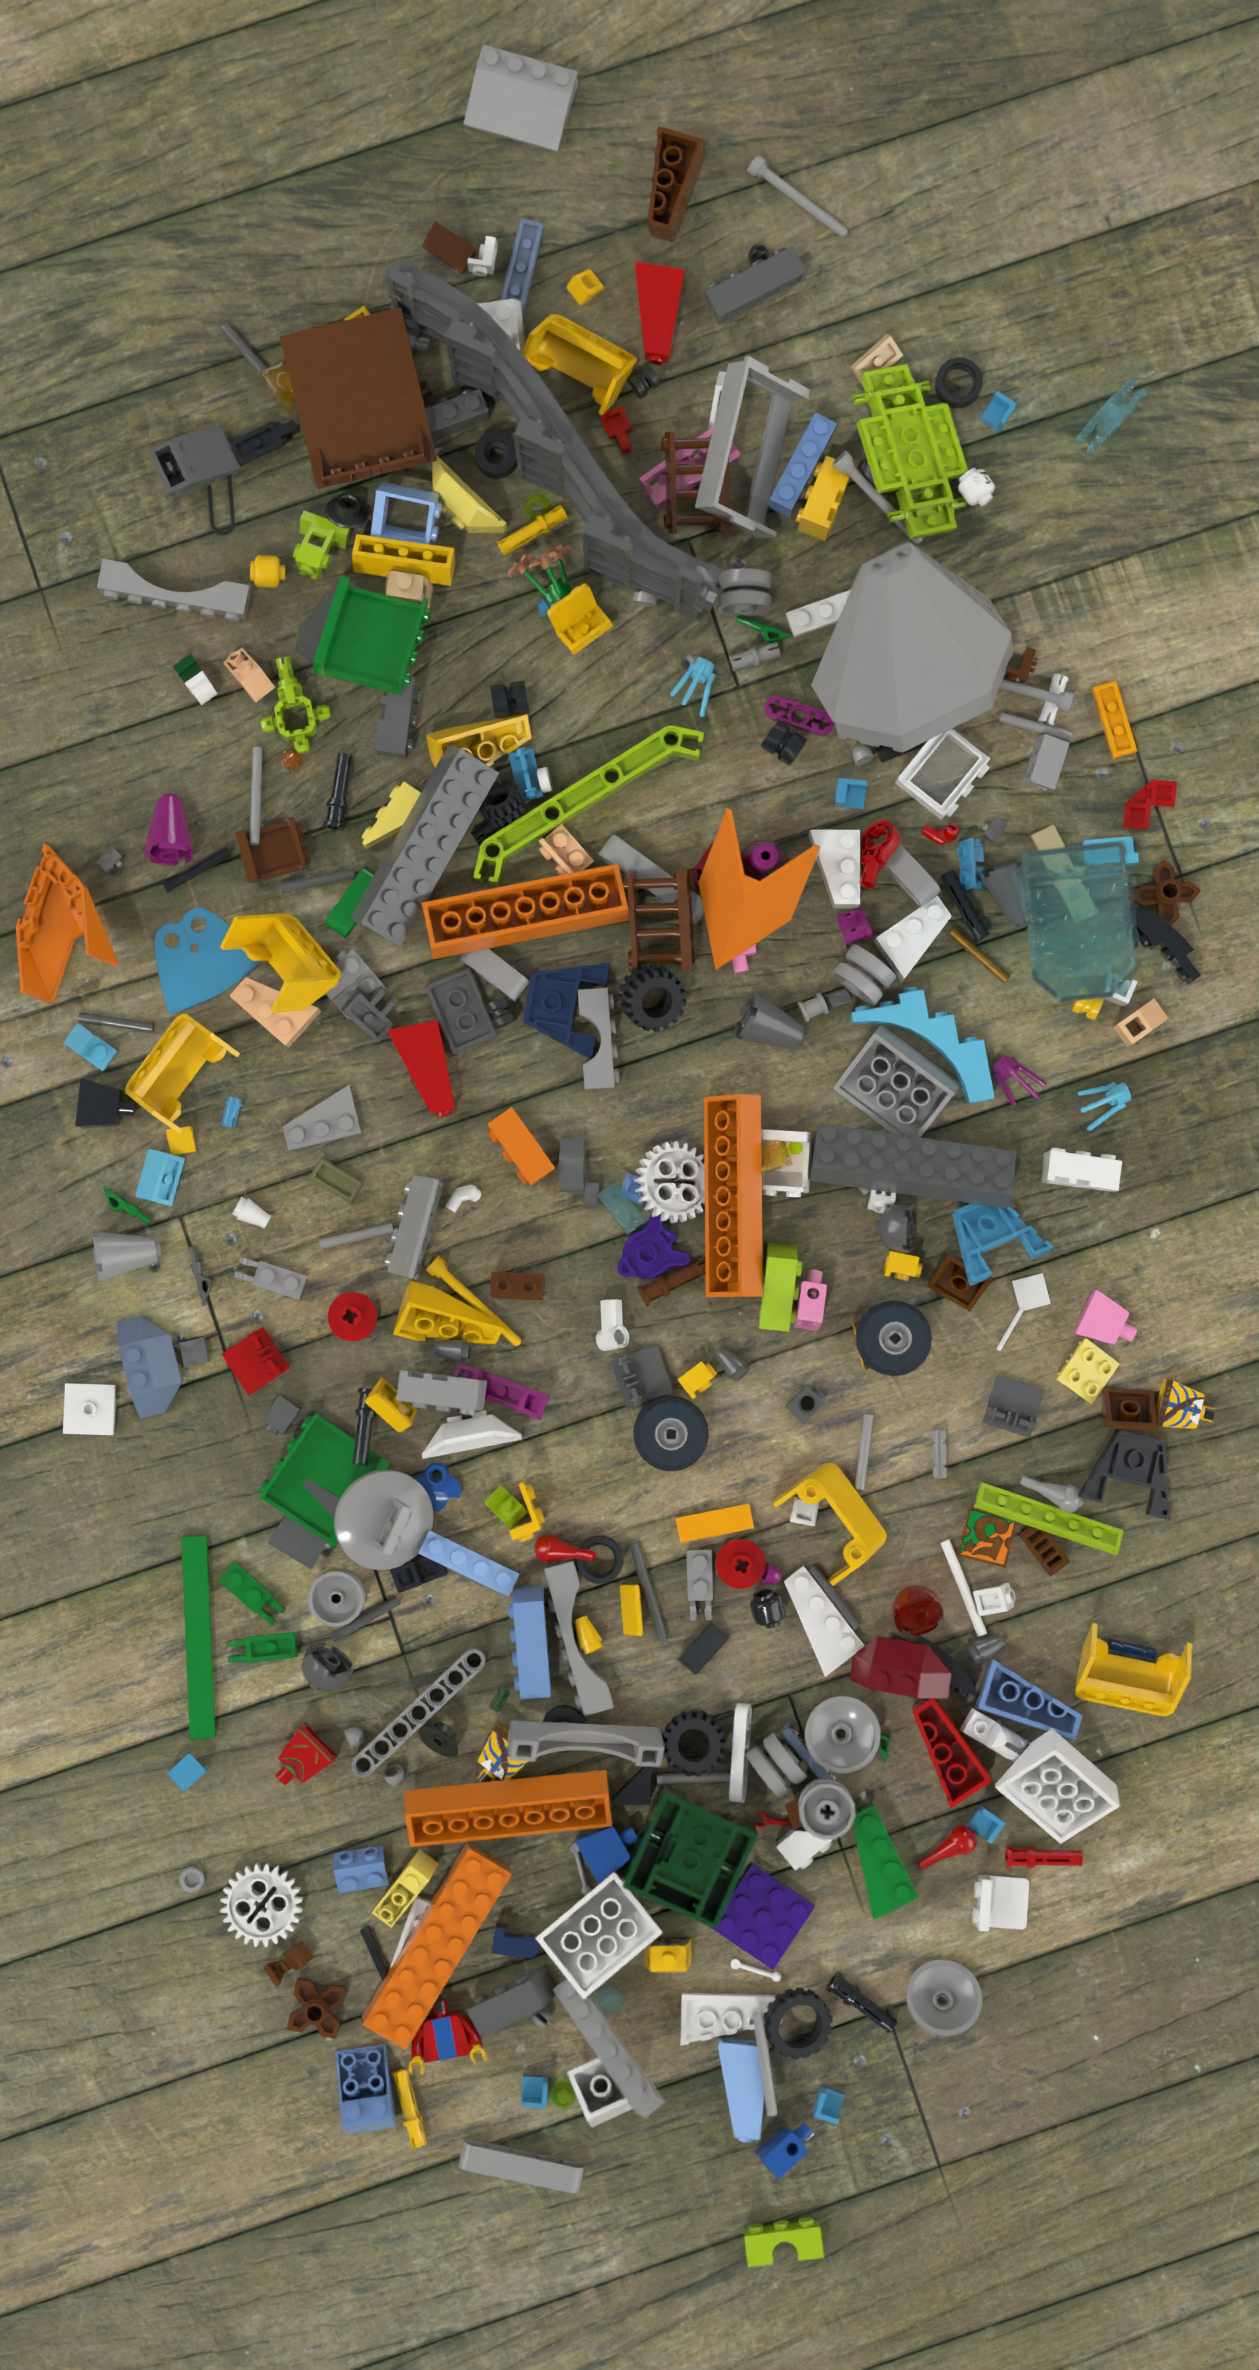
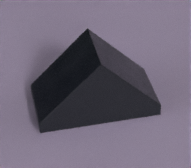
[612,1766,651,1805]

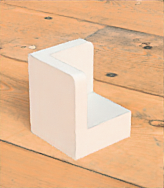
[1101,974,1138,1007]

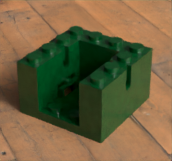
[622,1784,758,1930]

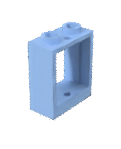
[371,482,442,545]

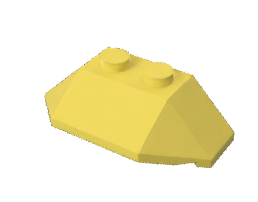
[432,455,507,533]

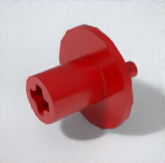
[327,1292,377,1342]
[716,1539,766,1589]

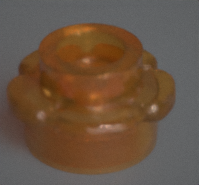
[281,748,303,771]

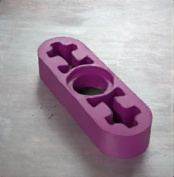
[764,696,834,737]

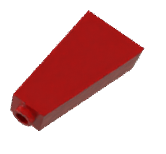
[635,261,685,365]
[388,1020,456,1118]

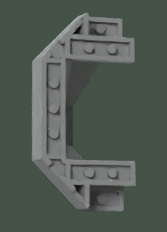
[811,542,1013,752]

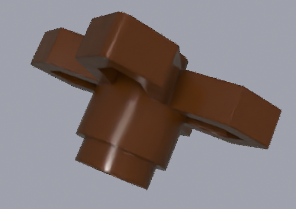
[1131,860,1201,926]
[287,1978,346,2039]

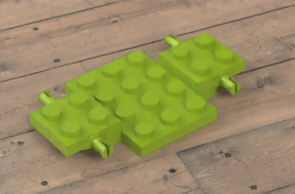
[852,364,968,540]

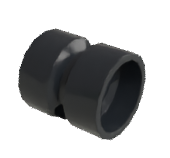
[490,680,529,718]
[761,720,807,766]

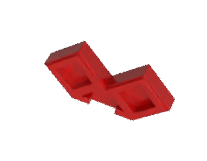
[1123,780,1177,830]

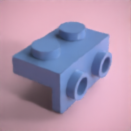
[334,1846,389,1893]

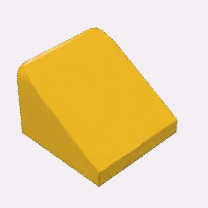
[567,269,605,305]
[166,1126,197,1155]

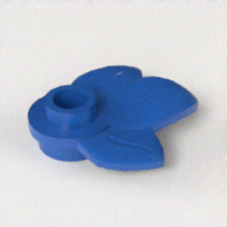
[415,1462,461,1513]

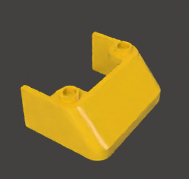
[522,314,637,415]
[220,913,341,1013]
[125,1013,240,1134]
[771,1462,886,1586]
[1075,1623,1192,1716]

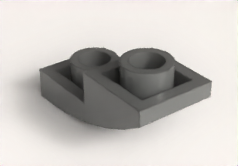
[559,1138,587,1192]

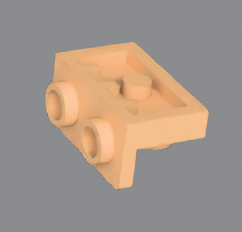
[538,824,594,875]

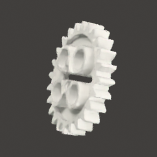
[634,1141,705,1223]
[220,1862,303,1947]

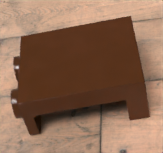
[235,817,311,884]
[490,1272,543,1300]

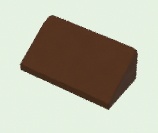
[422,221,476,274]

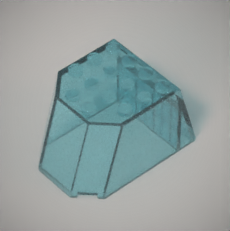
[1021,841,1139,1002]

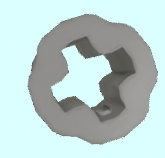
[797,993,829,1023]

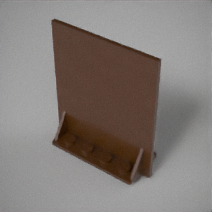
[280,307,437,489]

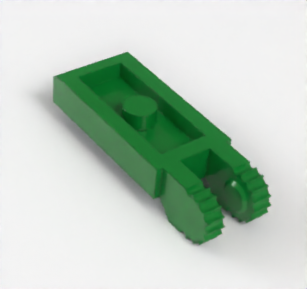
[218,1561,286,1625]
[226,1631,298,1663]

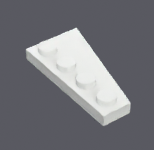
[783,1566,864,1677]
[680,1992,783,2046]

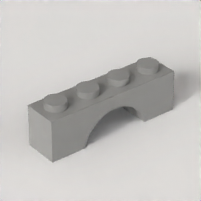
[578,988,619,1091]

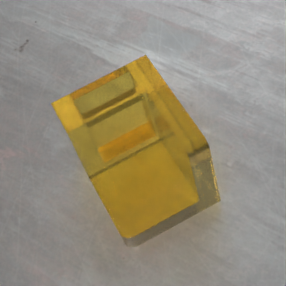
[761,1140,793,1173]

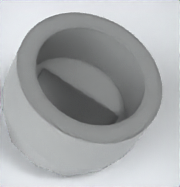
[852,744,874,766]
[344,1727,364,1749]
[383,1764,405,1787]
[532,2006,553,2027]

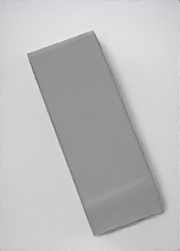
[884,844,941,907]
[458,949,530,1002]

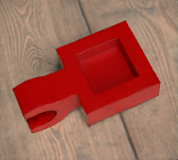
[600,406,632,455]

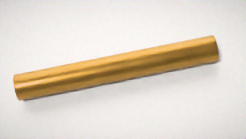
[948,927,1010,984]

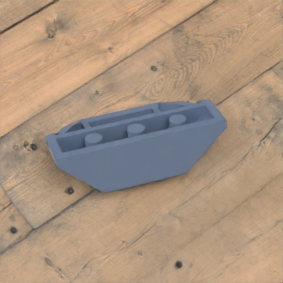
[117,1316,182,1419]

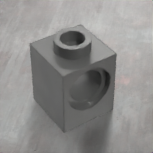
[785,1385,825,1424]
[262,1395,302,1435]

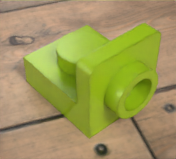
[484,1485,528,1529]

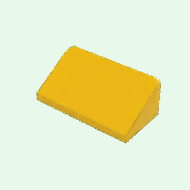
[365,1378,418,1433]
[620,1583,643,1636]

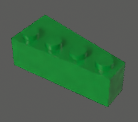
[852,1801,919,1920]

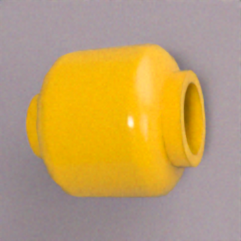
[250,555,286,588]

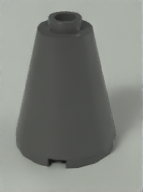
[979,856,1034,928]
[734,992,807,1049]

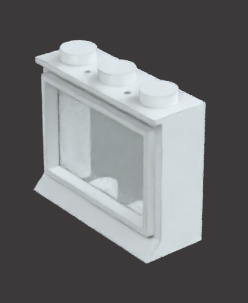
[895,729,990,820]

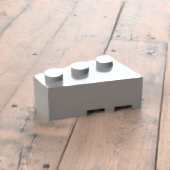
[396,1370,487,1415]

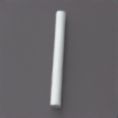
[941,1539,987,1637]

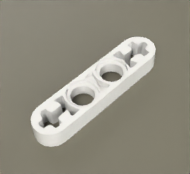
[729,1703,752,1803]

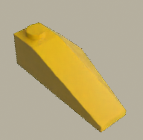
[426,713,532,768]
[393,1281,504,1344]

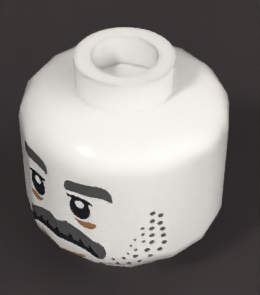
[958,468,995,506]

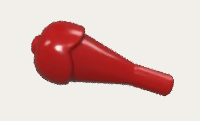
[534,1534,596,1563]
[918,1825,977,1870]

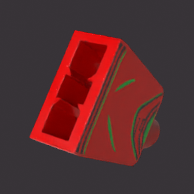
[275,1722,338,1786]

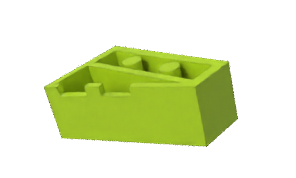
[759,1242,802,1332]

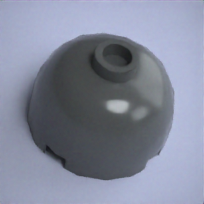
[876,1203,917,1253]
[302,1642,353,1691]

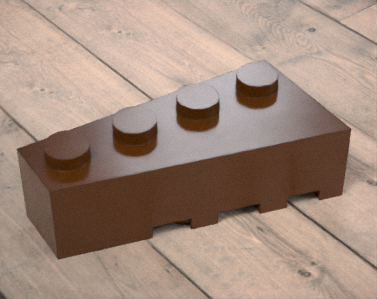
[648,126,707,243]

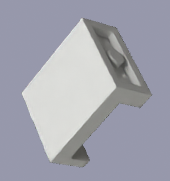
[761,1129,813,1197]

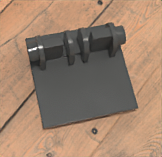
[610,1345,674,1408]
[982,1375,1045,1438]

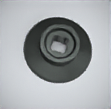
[324,493,369,528]
[418,1722,458,1757]

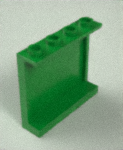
[313,576,431,696]
[258,1414,391,1548]

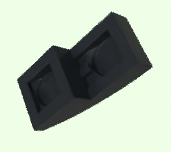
[390,1556,448,1594]

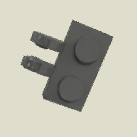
[341,986,397,1043]

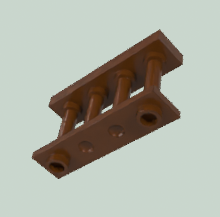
[661,431,731,534]
[623,868,696,971]

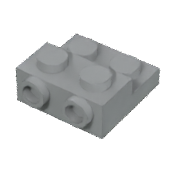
[325,949,387,1021]

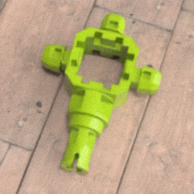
[261,657,331,754]

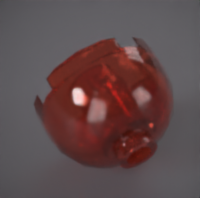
[892,1585,944,1636]

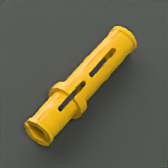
[496,505,568,556]
[392,2068,427,2148]

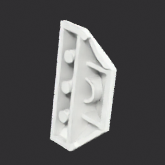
[422,1410,523,1459]

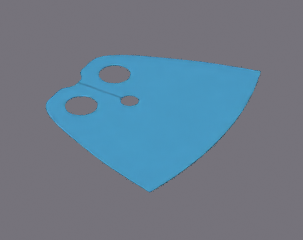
[155,907,261,1014]

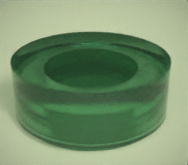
[489,1686,510,1713]

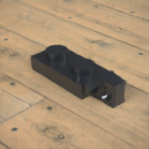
[229,420,299,467]

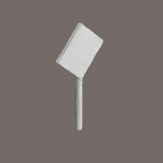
[997,1273,1051,1351]

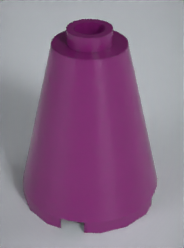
[143,793,194,866]
[741,840,788,881]

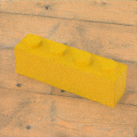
[352,534,455,586]

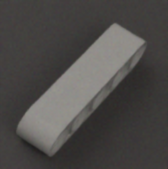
[598,835,704,926]
[458,2139,585,2193]

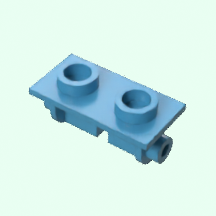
[509,748,544,801]
[958,838,985,891]

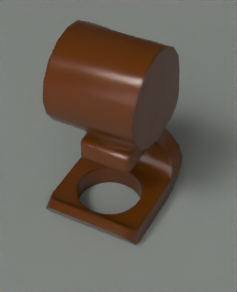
[263,1940,314,1987]

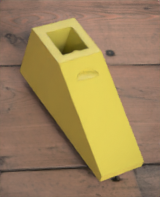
[362,782,421,849]
[372,1849,439,1928]

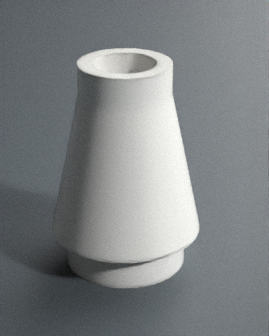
[232,1197,271,1228]

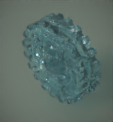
[1075,378,1148,455]

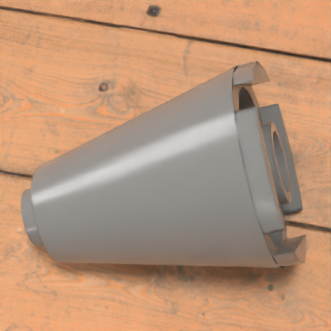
[91,1232,161,1282]

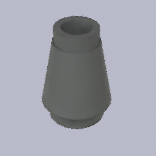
[434,1339,472,1364]
[714,1345,750,1382]
[966,1634,1006,1665]

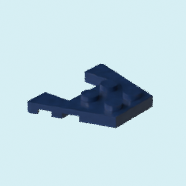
[523,963,610,1059]

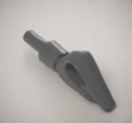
[188,1246,213,1306]

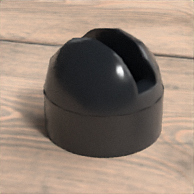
[748,244,768,264]

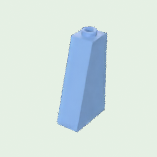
[717,2037,769,2143]

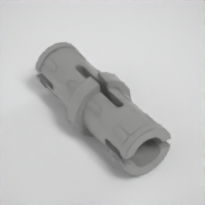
[729,642,781,671]

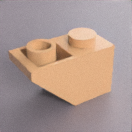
[223,648,275,702]
[1113,999,1168,1047]

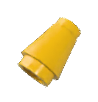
[573,1616,603,1655]

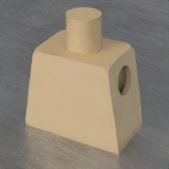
[384,571,433,608]

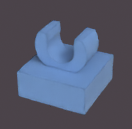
[618,1173,643,1205]

